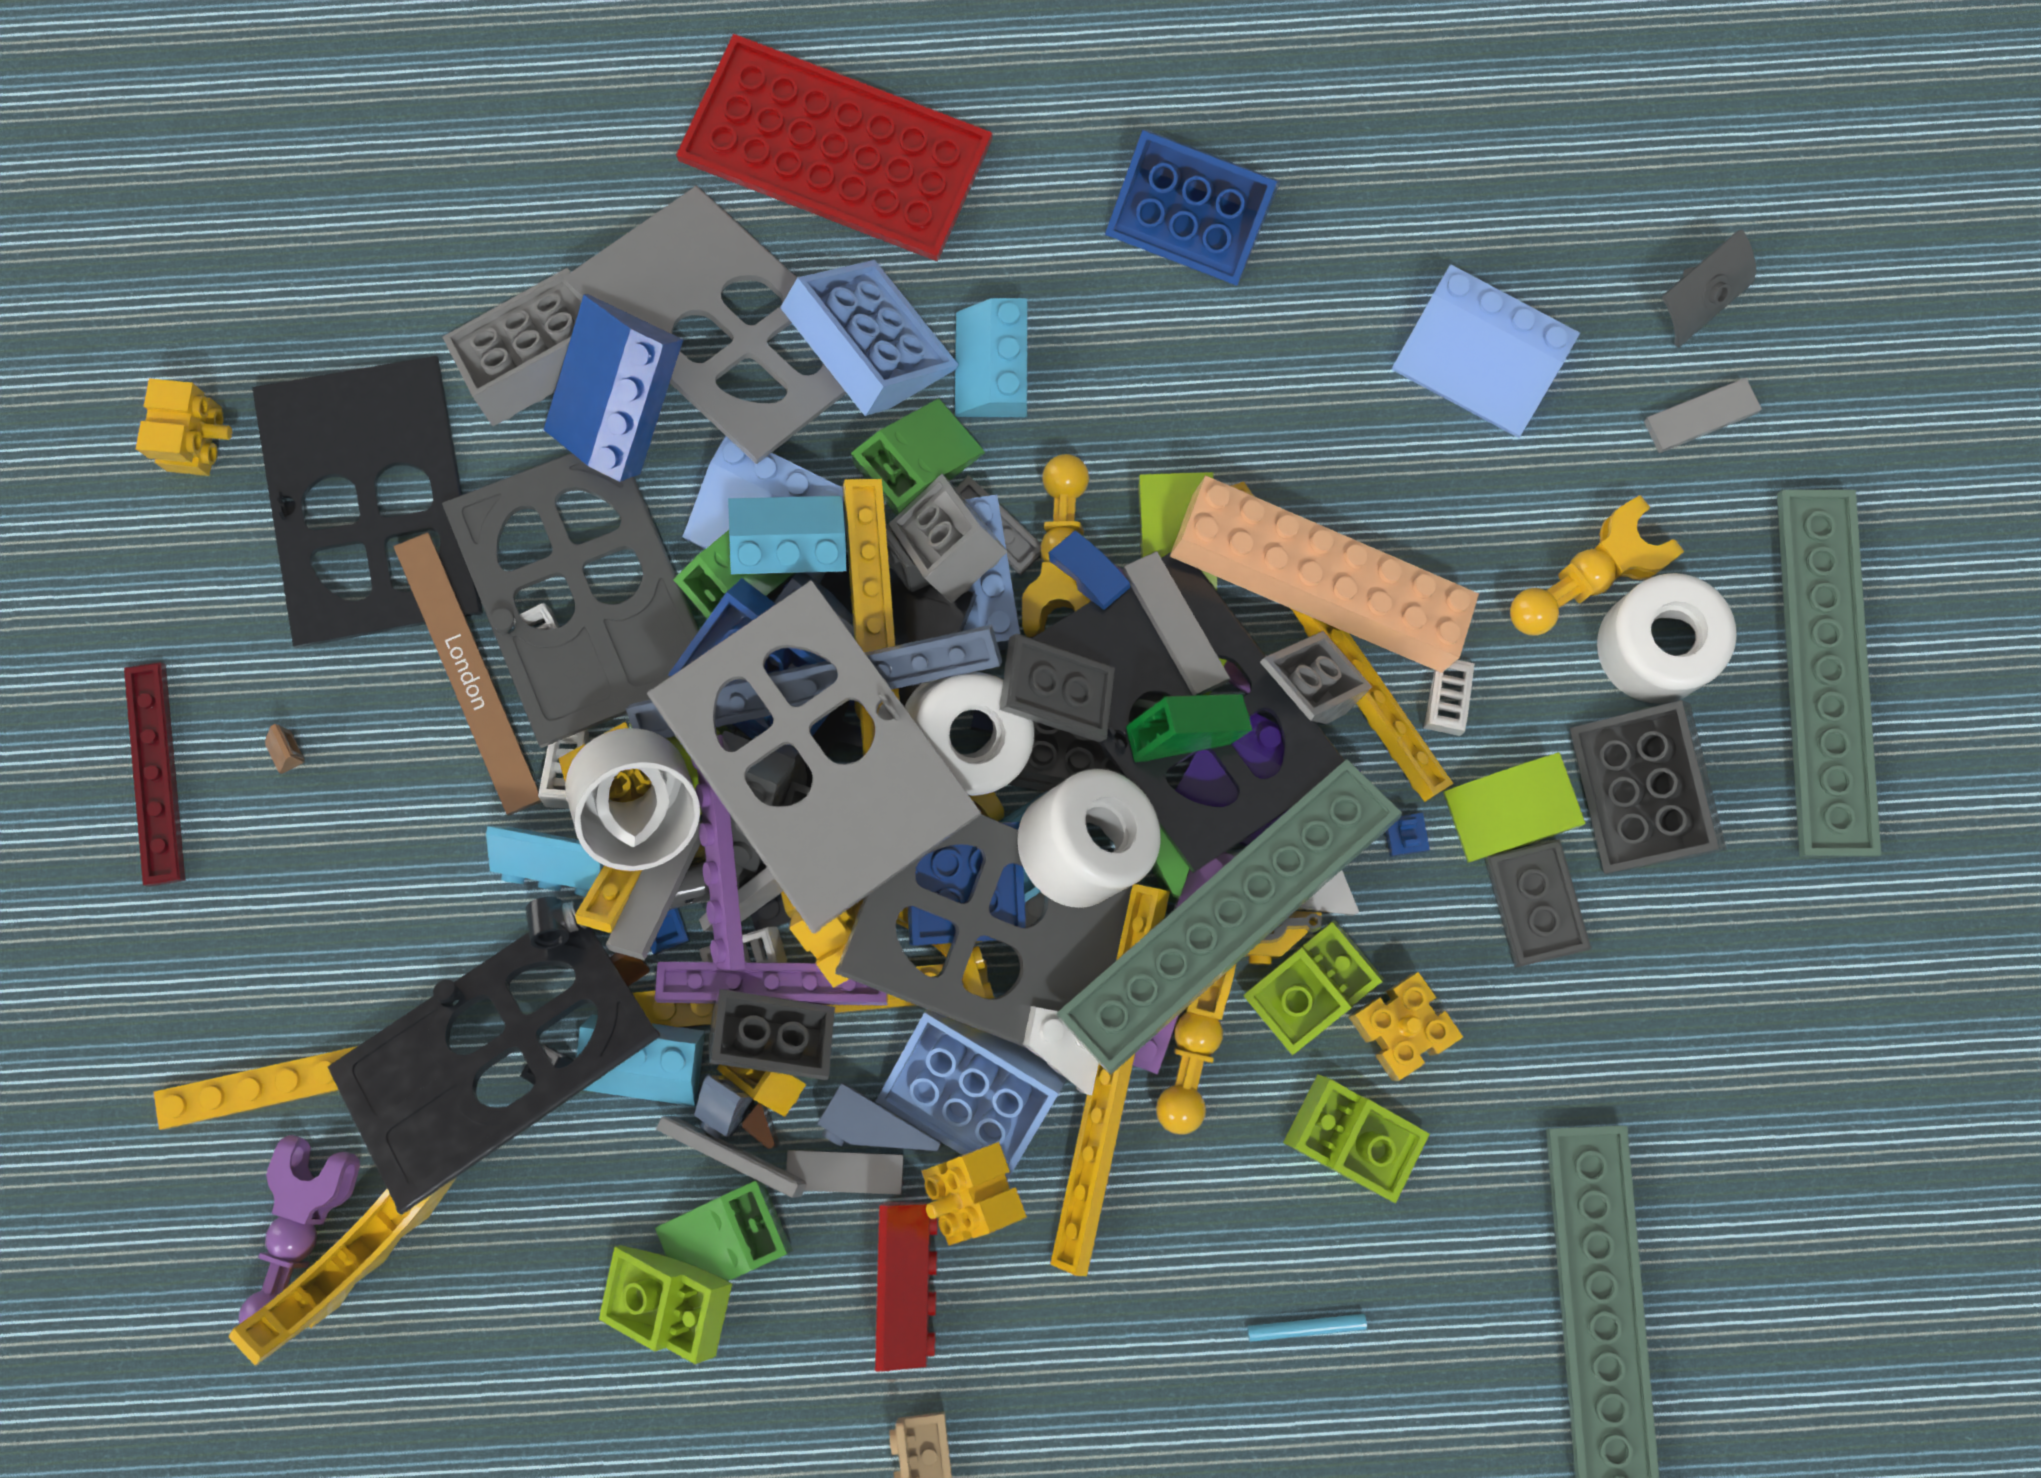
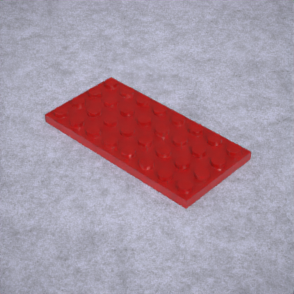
[676,33,993,262]

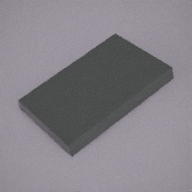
[999,634,1115,742]
[1484,839,1591,968]

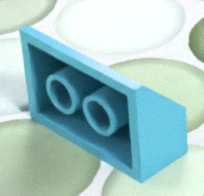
[955,298,1028,417]
[728,496,846,574]
[486,826,604,897]
[577,1015,705,1107]

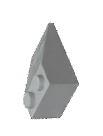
[889,474,1007,603]
[1260,631,1372,724]

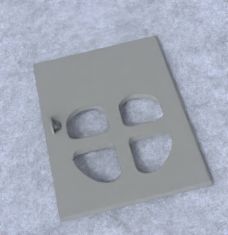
[563,186,847,464]
[647,580,981,933]

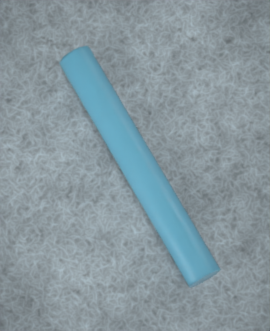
[1247,1314,1367,1342]

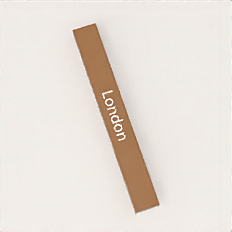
[393,532,542,816]

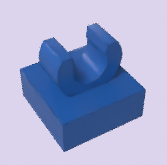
[1386,813,1430,857]

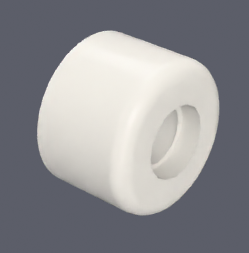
[1597,573,1737,704]
[905,671,1034,796]
[565,728,700,871]
[1017,769,1161,908]

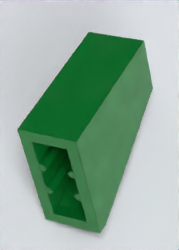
[1126,694,1252,762]

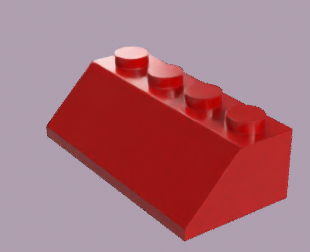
[875,1201,938,1372]

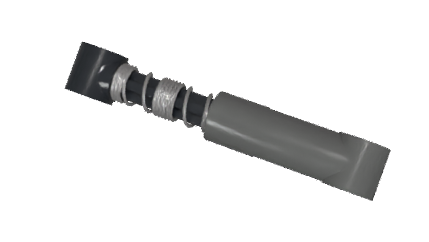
[525,862,767,949]

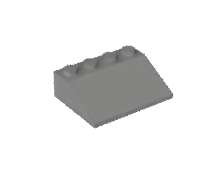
[442,267,582,426]

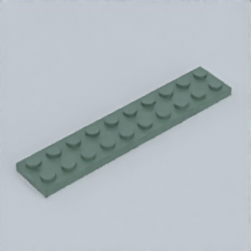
[1777,490,1881,857]
[1056,759,1402,1075]
[1546,1125,1659,1478]

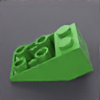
[851,398,985,516]
[673,530,797,619]
[655,1180,793,1281]

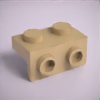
[889,1412,952,1478]

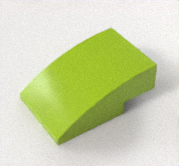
[1138,472,1217,591]
[1443,752,1586,863]
[1243,920,1384,1056]
[1283,1074,1430,1204]
[599,1245,732,1364]

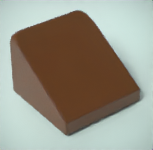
[610,953,650,987]
[741,1103,780,1149]

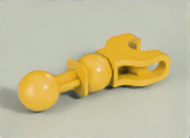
[1022,454,1091,638]
[1510,495,1684,636]
[1156,964,1236,1135]

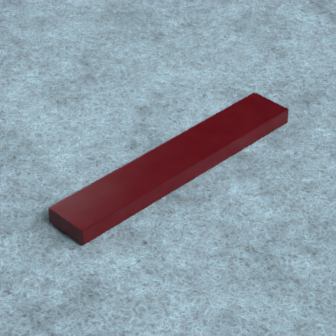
[124,662,186,887]

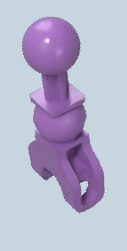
[239,1135,360,1324]

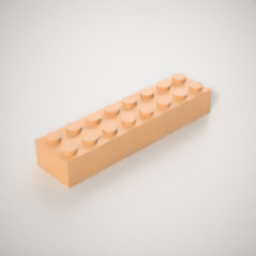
[1170,475,1479,673]

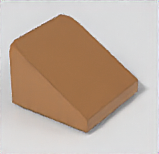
[265,724,305,774]

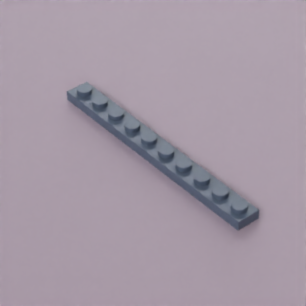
[626,625,1002,738]

